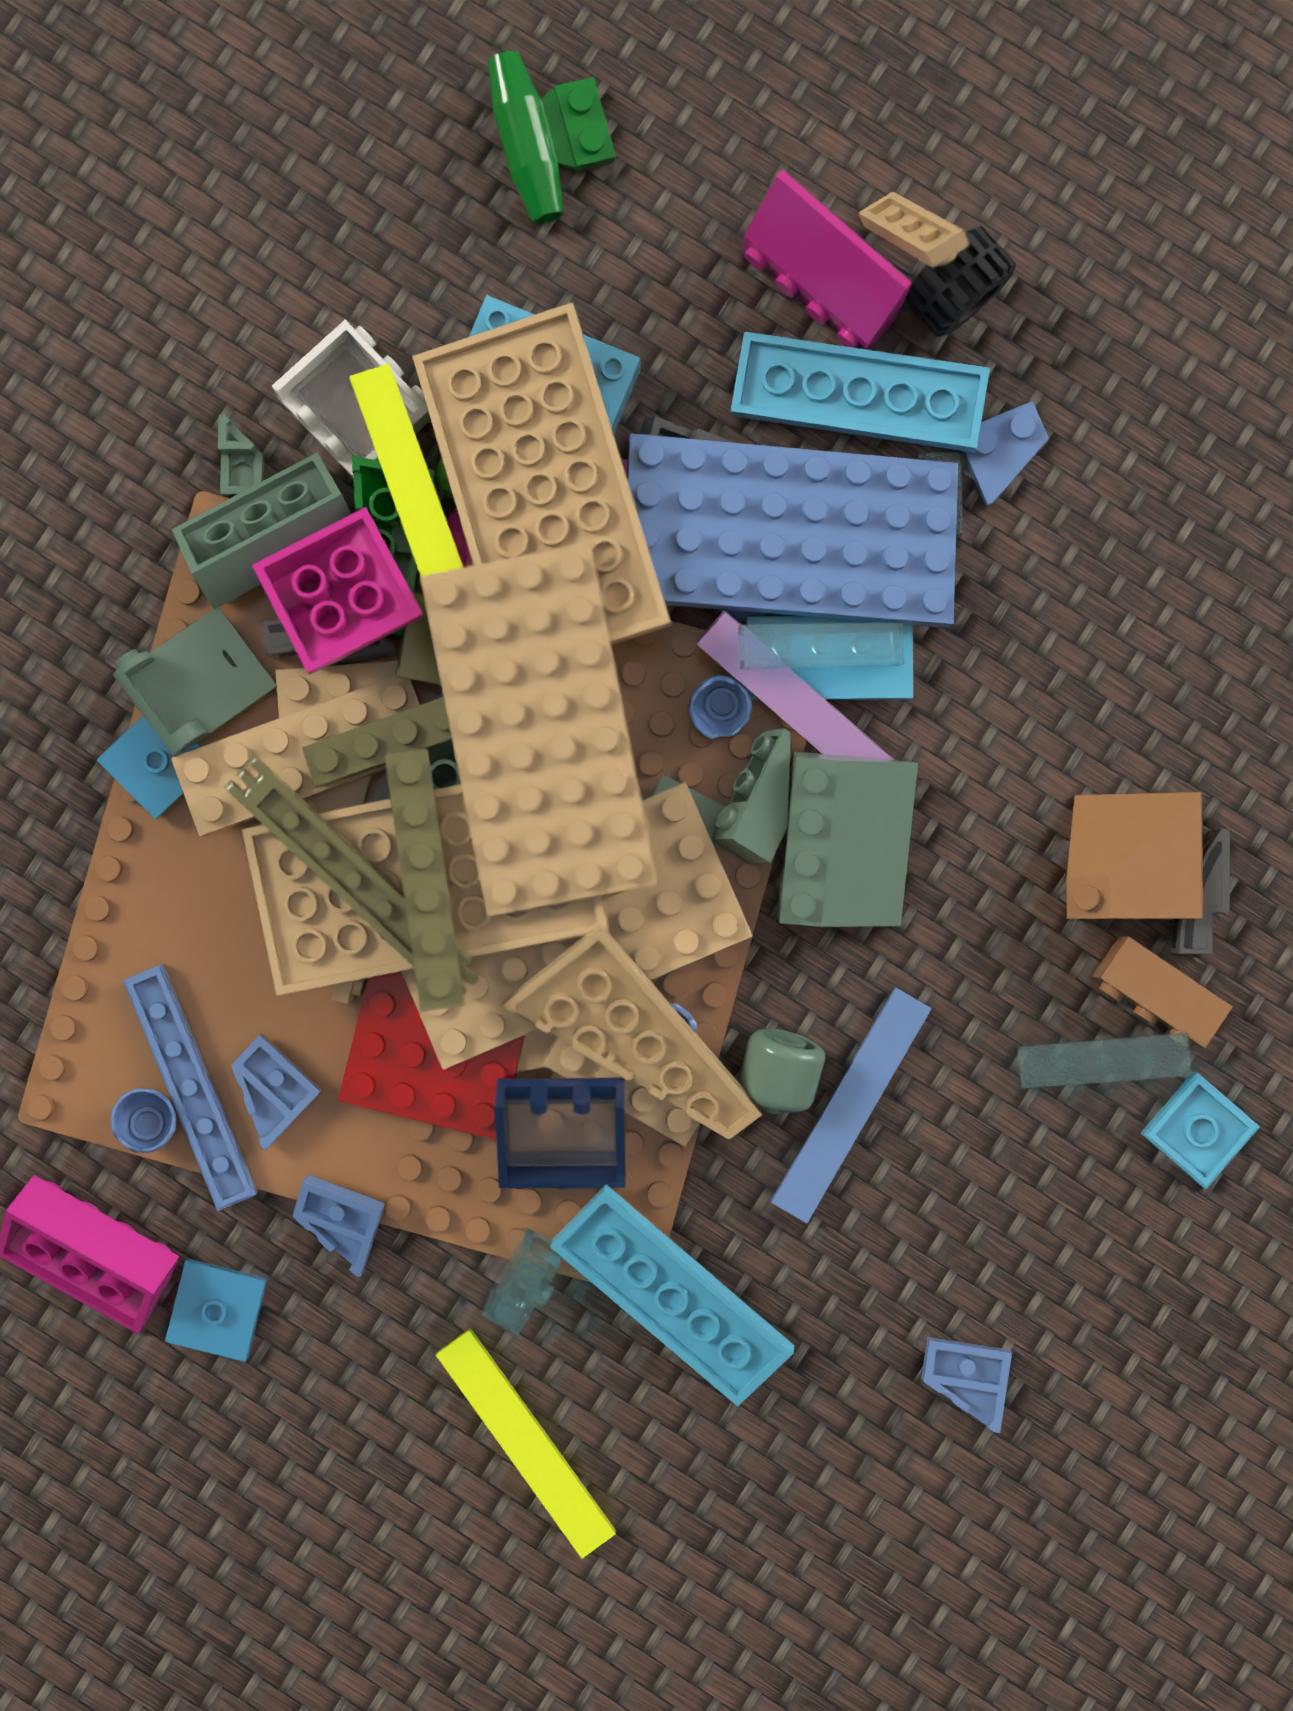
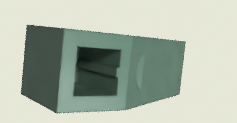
[712,728,791,863]

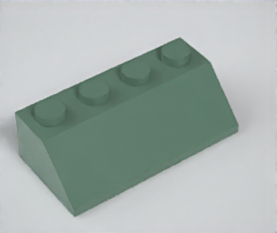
[172,452,352,609]

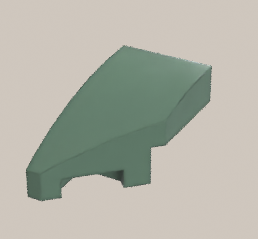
[218,415,264,498]

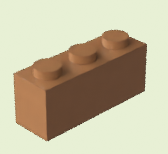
[1092,936,1233,1049]

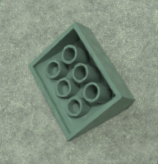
[777,751,918,927]

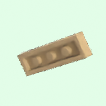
[858,192,969,268]
[541,1036,700,1147]

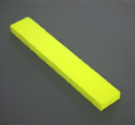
[349,363,463,576]
[436,1328,616,1559]

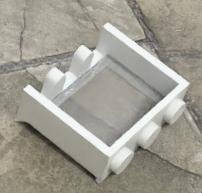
[272,320,432,479]

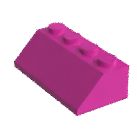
[0,1175,179,1334]

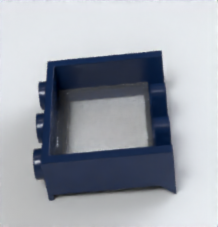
[495,1078,626,1189]

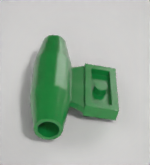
[487,51,616,224]

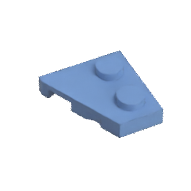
[961,401,1049,508]
[231,1034,323,1150]
[292,1174,386,1277]
[921,1337,1012,1433]

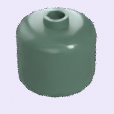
[737,1028,826,1114]

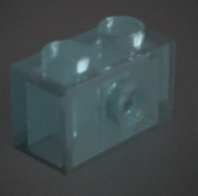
[481,1228,561,1335]

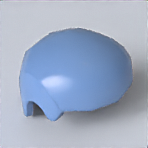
[688,675,752,739]
[111,1088,176,1153]

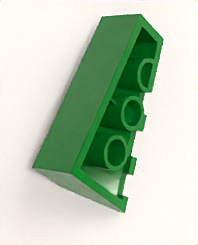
[351,455,437,640]

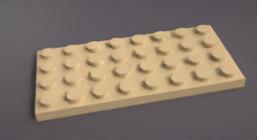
[412,302,672,645]
[420,542,657,916]
[402,782,753,1070]
[242,784,609,996]

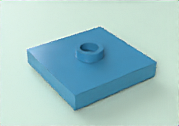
[97,716,202,820]
[165,1258,268,1362]

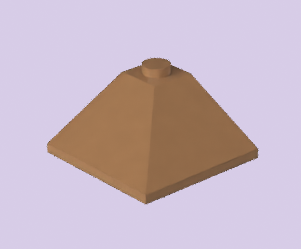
[1067,792,1203,919]

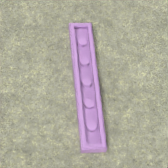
[696,610,894,760]

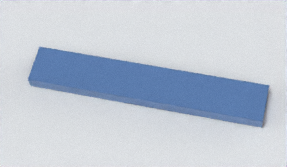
[123,964,258,1211]
[771,987,932,1223]

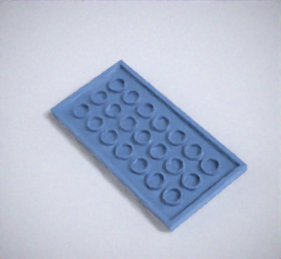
[627,433,958,628]

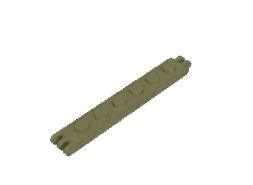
[225,755,479,996]

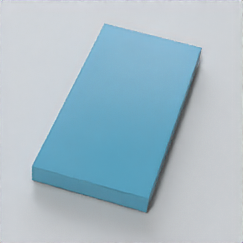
[746,616,913,701]

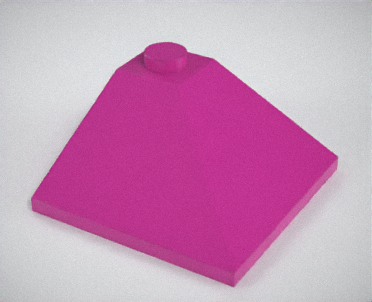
[252,507,424,675]

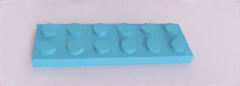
[731,332,990,453]
[549,1185,795,1407]

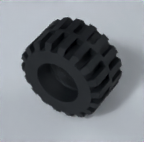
[904,226,1016,337]

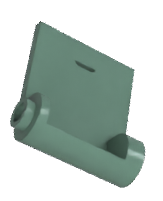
[113,607,277,757]

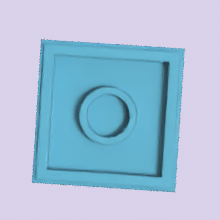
[1140,1071,1260,1189]

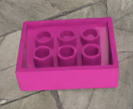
[742,169,912,350]

